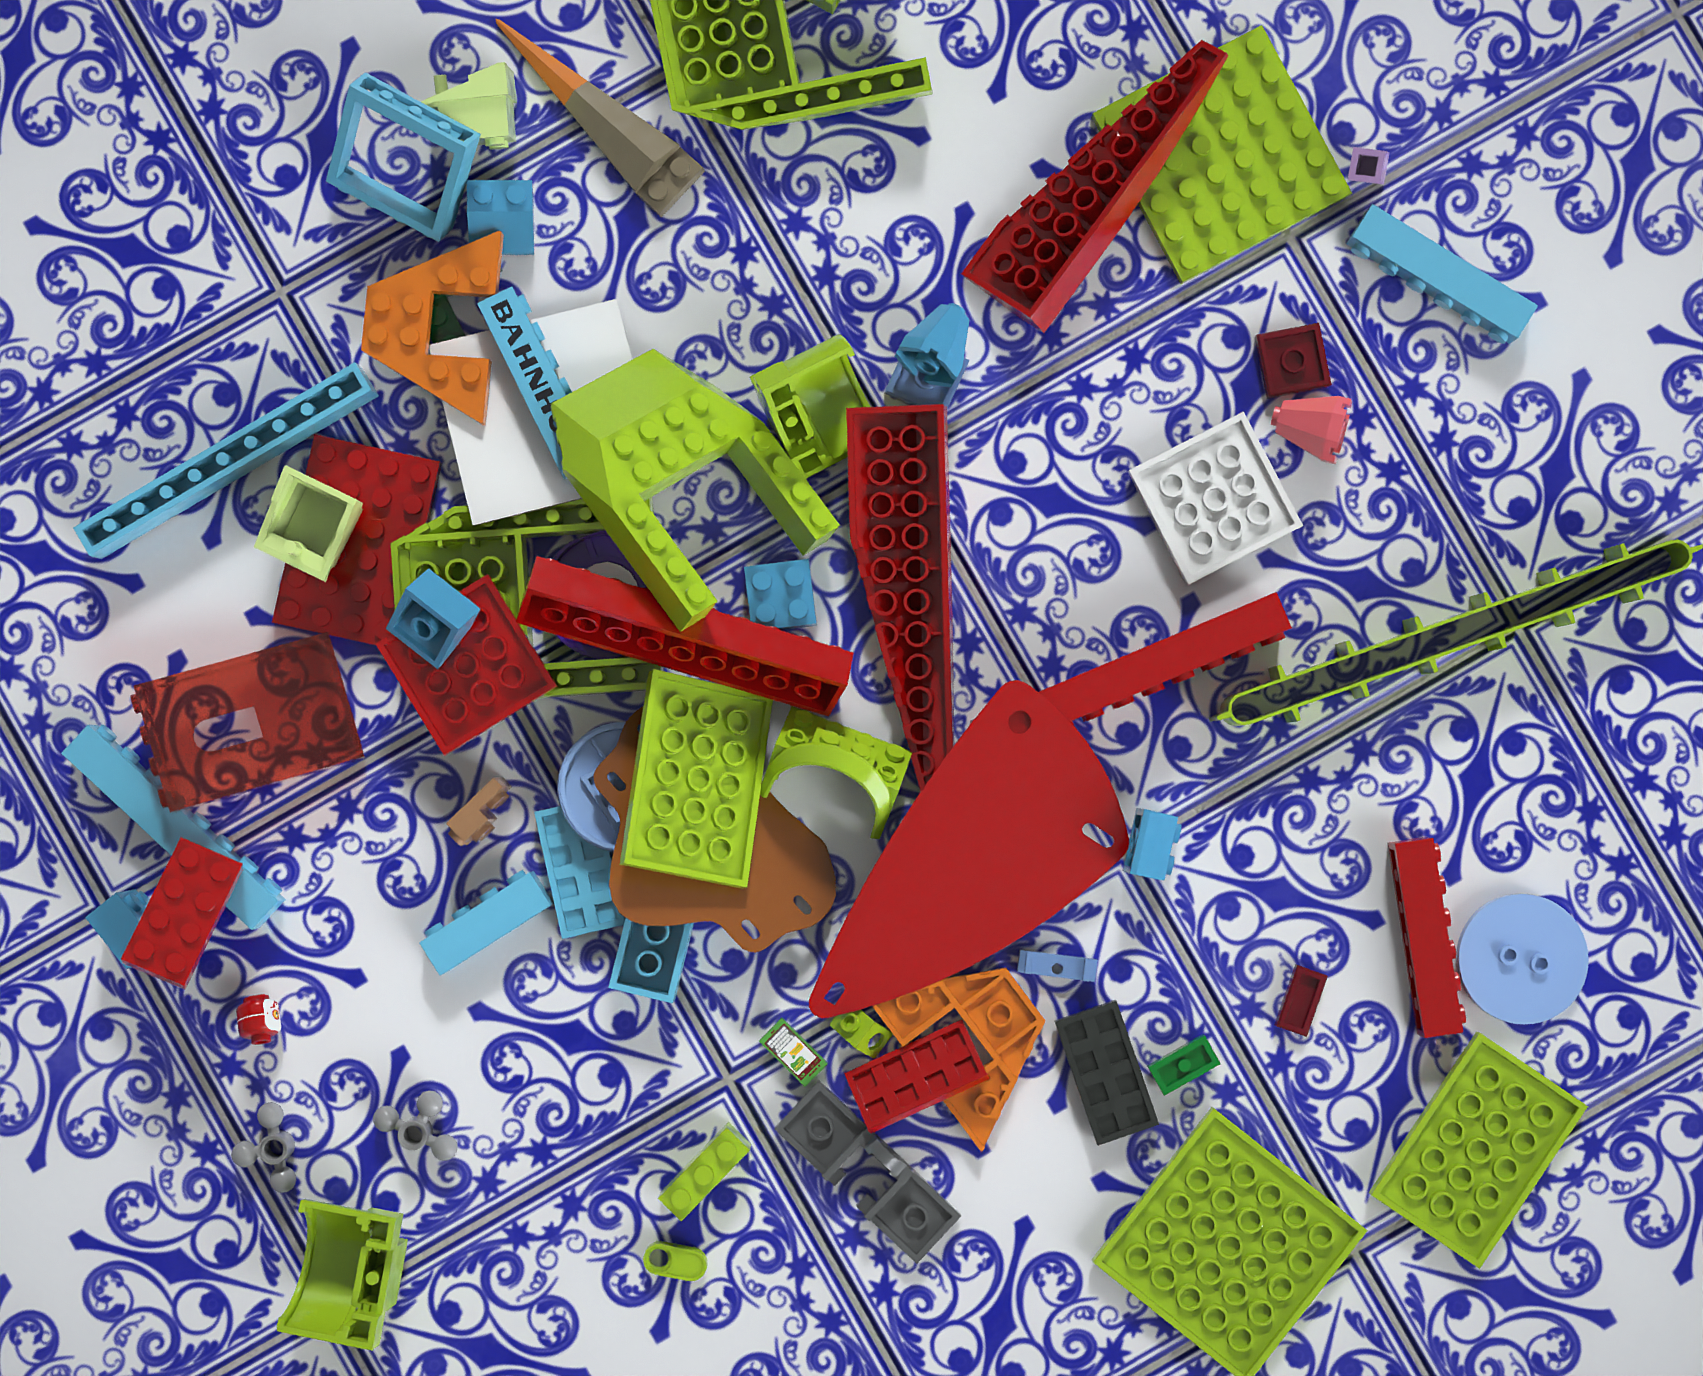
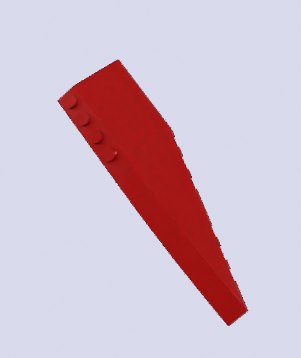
[846,404,955,791]

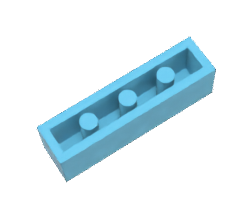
[419,870,554,976]

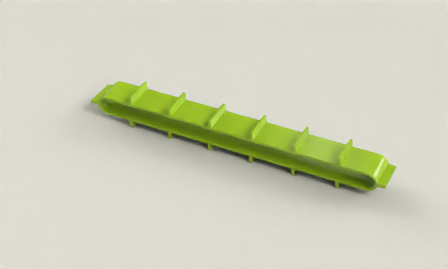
[1209,539,1703,726]

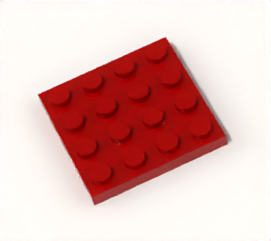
[375,574,558,756]

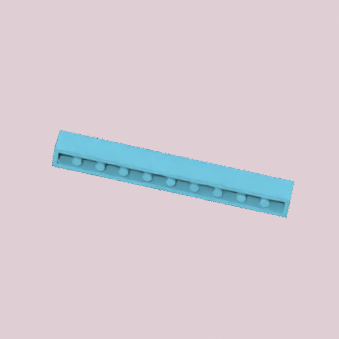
[73,362,379,559]

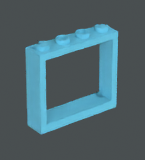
[326,73,481,242]

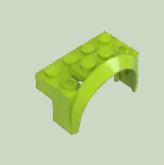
[760,706,912,839]

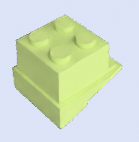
[421,62,517,151]
[254,465,363,582]

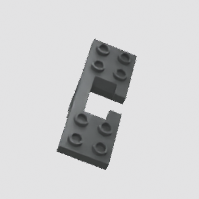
[774,1080,961,1264]

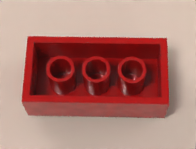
[121,837,243,990]

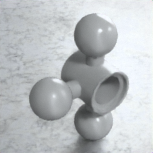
[373,1091,458,1161]
[231,1102,296,1193]

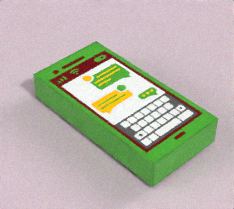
[759,1017,828,1087]

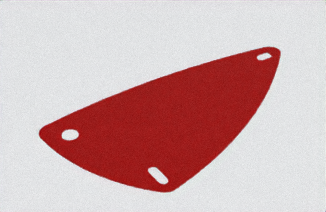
[809,680,1129,1018]

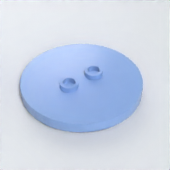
[557,722,640,852]
[1456,894,1589,1024]

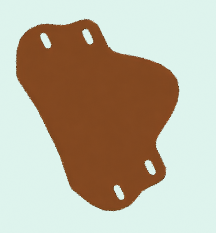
[594,707,836,953]

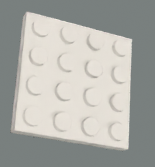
[1128,412,1303,585]

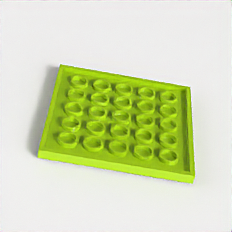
[1091,25,1352,284]
[1092,1107,1368,1376]

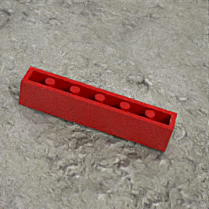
[1388,837,1466,1038]

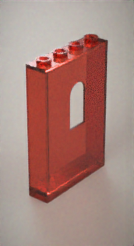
[130,632,365,813]

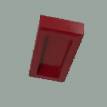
[1274,964,1328,1037]

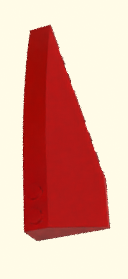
[961,40,1228,333]

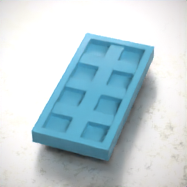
[534,806,625,939]

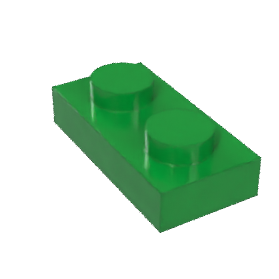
[1147,1034,1221,1096]

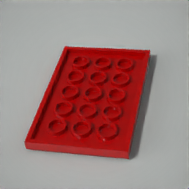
[272,434,442,645]

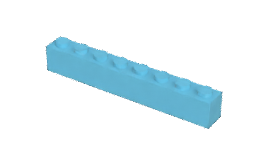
[61,724,286,930]

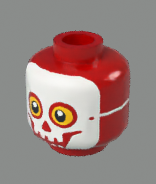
[236,994,281,1045]

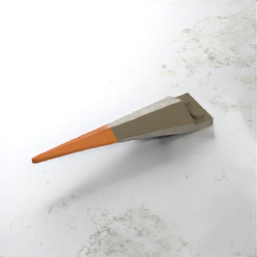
[495,19,705,217]

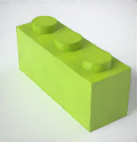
[658,1122,752,1221]

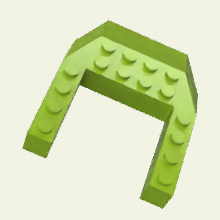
[650,0,933,130]
[551,349,840,632]
[391,497,664,698]

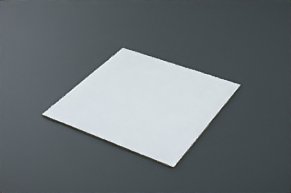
[429,299,633,526]

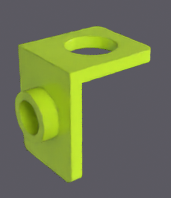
[830,1010,893,1058]

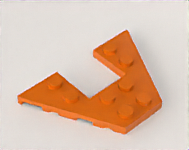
[361,231,504,425]
[872,968,1046,1151]

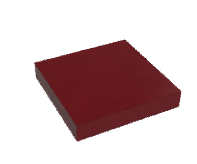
[1255,323,1332,399]

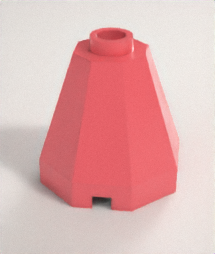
[1271,396,1352,464]

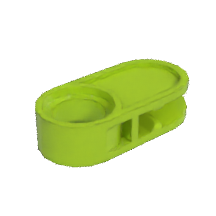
[643,1241,708,1281]

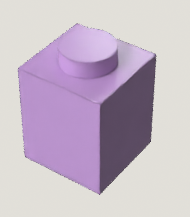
[1348,147,1390,185]

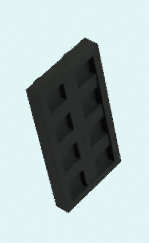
[1054,1000,1159,1146]

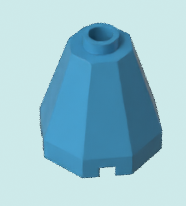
[895,303,969,387]

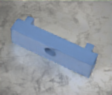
[1017,949,1098,982]

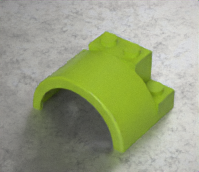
[750,334,870,479]
[277,1199,408,1351]

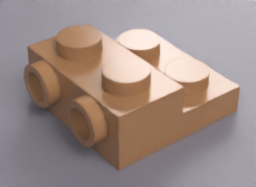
[446,777,512,846]

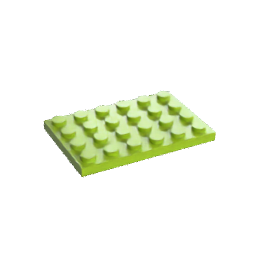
[620,669,773,888]
[1368,1031,1588,1269]

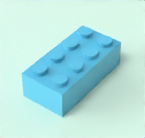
[609,918,694,1003]

